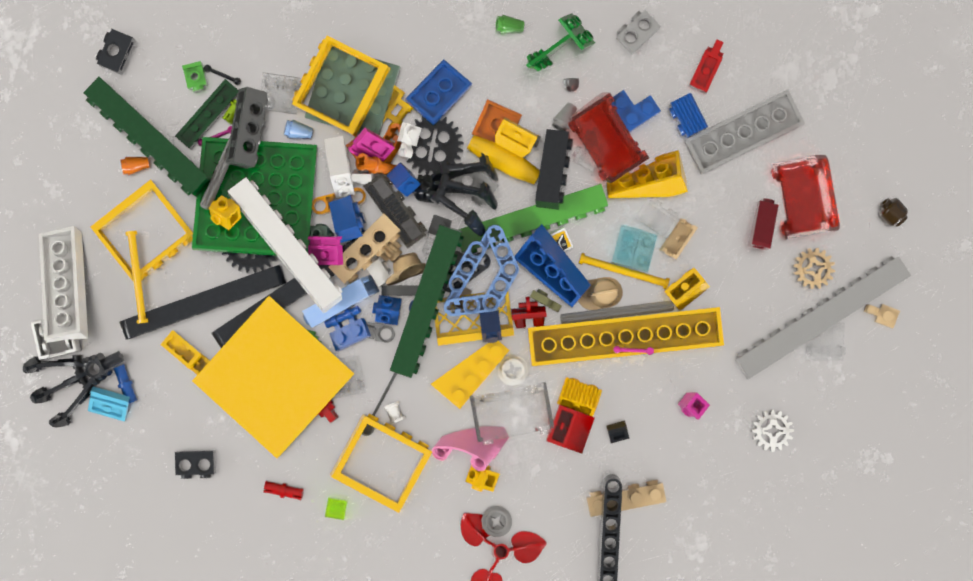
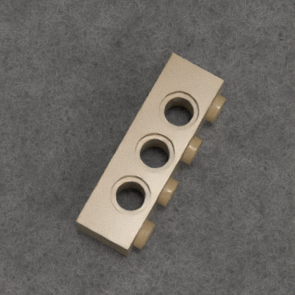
[329,214,401,284]

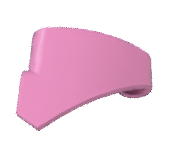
[432,427,509,471]

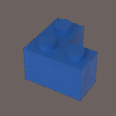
[607,90,661,134]
[329,195,366,243]

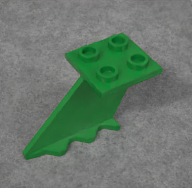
[526,13,595,72]

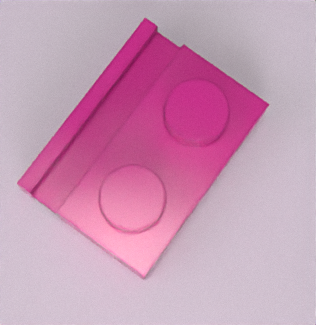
[348,127,395,161]
[308,236,343,265]

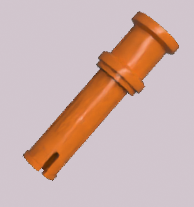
[355,153,397,174]

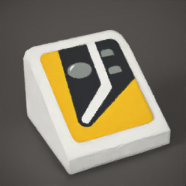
[549,226,573,252]

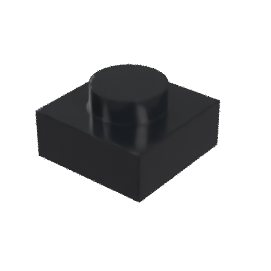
[606,420,630,444]

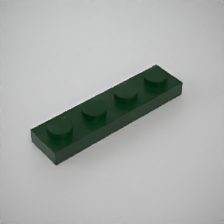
[175,79,239,149]

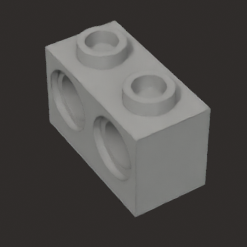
[616,10,661,55]
[455,172,499,205]

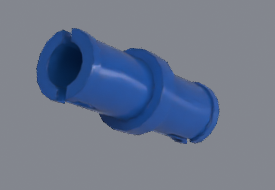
[113,364,138,403]

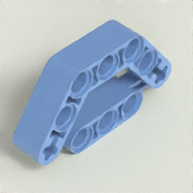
[444,225,519,316]

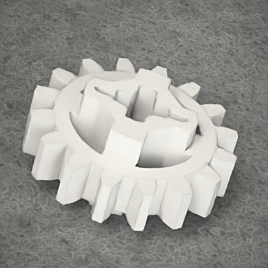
[751,410,794,452]

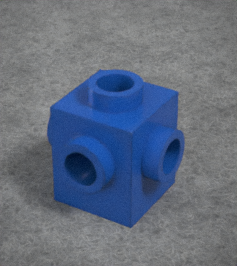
[372,295,402,325]

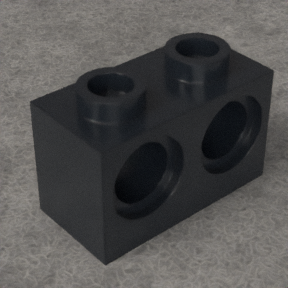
[175,450,216,479]

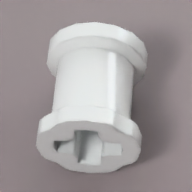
[383,401,406,424]

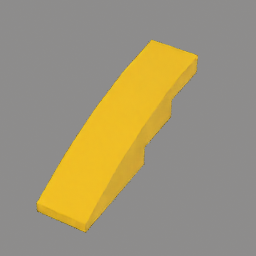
[160,330,210,375]

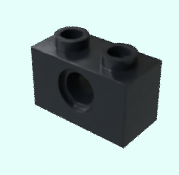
[96,28,135,75]

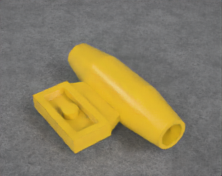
[467,118,540,184]

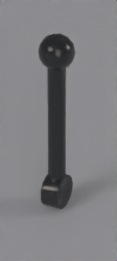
[204,64,241,85]

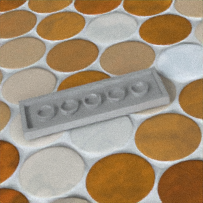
[685,90,805,175]

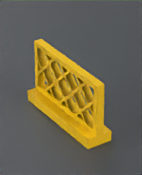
[435,290,514,346]

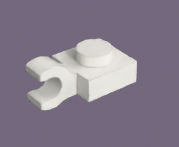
[397,122,422,158]
[352,169,373,184]

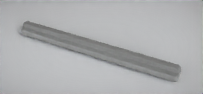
[200,107,253,210]
[560,301,674,324]

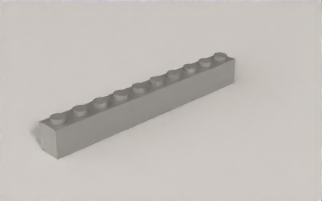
[735,256,911,379]

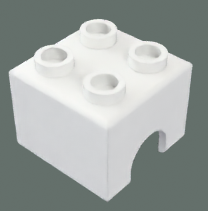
[31,320,81,360]

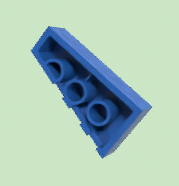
[514,224,591,307]

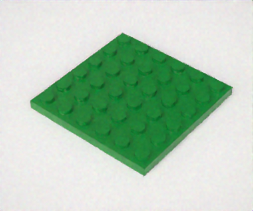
[192,137,318,256]

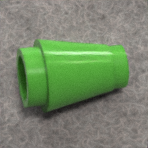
[496,14,524,33]

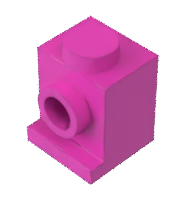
[678,392,710,420]

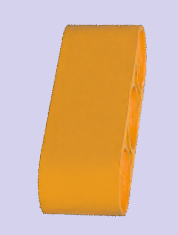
[312,187,367,215]

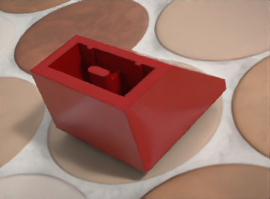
[546,405,595,454]

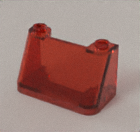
[568,92,649,183]
[771,155,840,239]

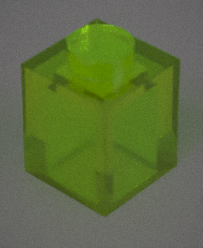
[325,497,348,520]

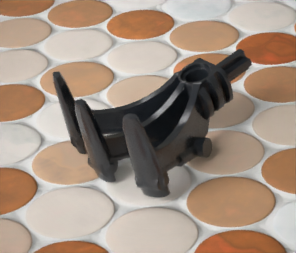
[412,153,498,237]
[23,351,124,428]

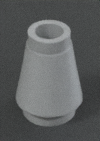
[552,103,577,131]

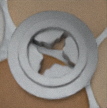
[481,506,512,537]

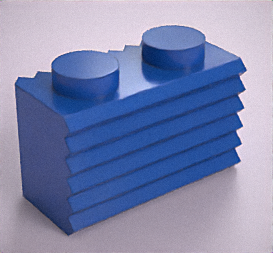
[668,93,708,138]

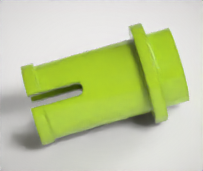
[222,99,237,124]

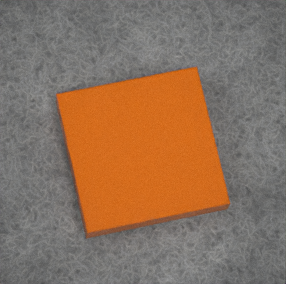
[472,99,522,142]

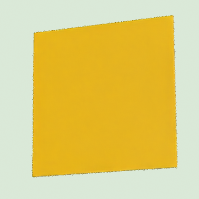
[192,296,355,459]

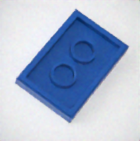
[405,59,472,125]

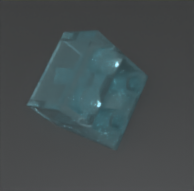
[611,225,657,272]

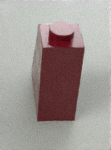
[748,198,779,250]

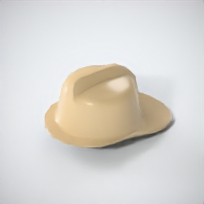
[385,252,426,285]
[578,277,623,310]

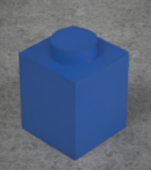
[387,162,421,197]

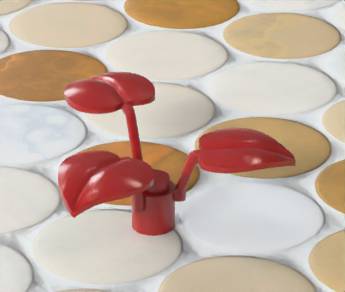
[460,513,547,581]

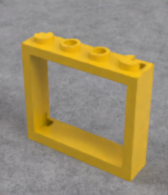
[292,36,391,137]
[90,179,193,281]
[330,413,432,513]

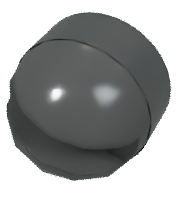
[564,78,579,92]

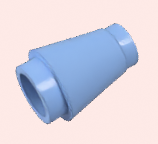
[284,119,313,139]

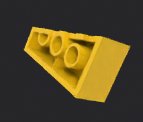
[431,341,510,409]

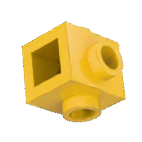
[209,195,241,230]
[465,465,500,492]

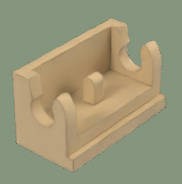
[659,218,698,260]

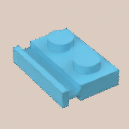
[88,386,130,422]

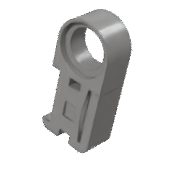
[366,322,395,343]

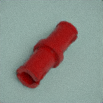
[263,481,304,501]

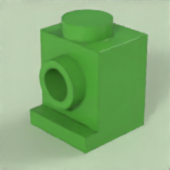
[182,61,208,92]

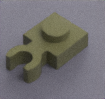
[530,289,562,312]

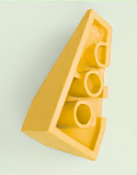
[607,150,688,198]

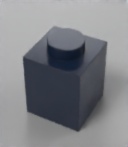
[479,311,502,343]

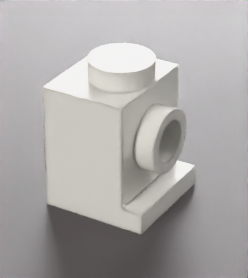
[367,256,393,287]

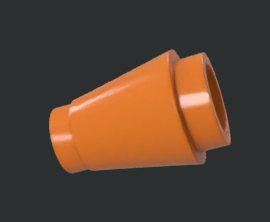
[120,157,149,176]

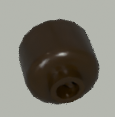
[879,198,908,227]

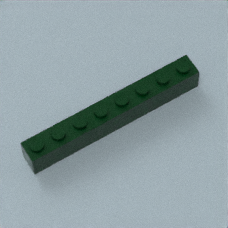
[83,76,211,197]
[390,224,464,378]

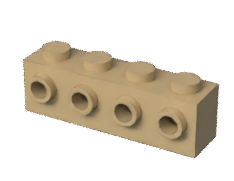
[586,480,667,517]

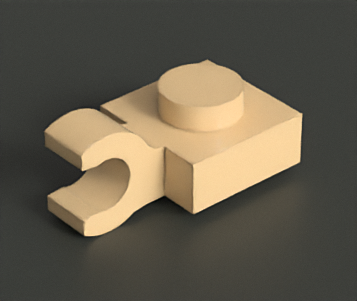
[864,304,900,329]

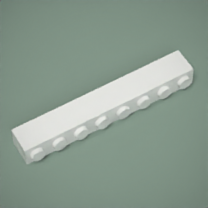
[228,178,343,313]

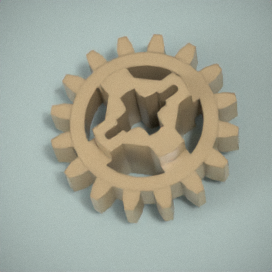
[793,248,835,289]

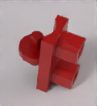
[511,296,547,329]

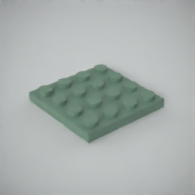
[305,46,401,135]

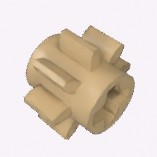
[380,241,402,262]

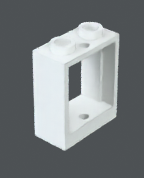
[324,136,355,198]

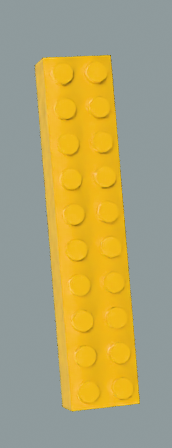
[527,307,724,366]

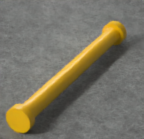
[125,231,148,324]
[579,253,670,289]

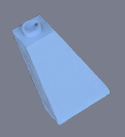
[302,275,380,328]

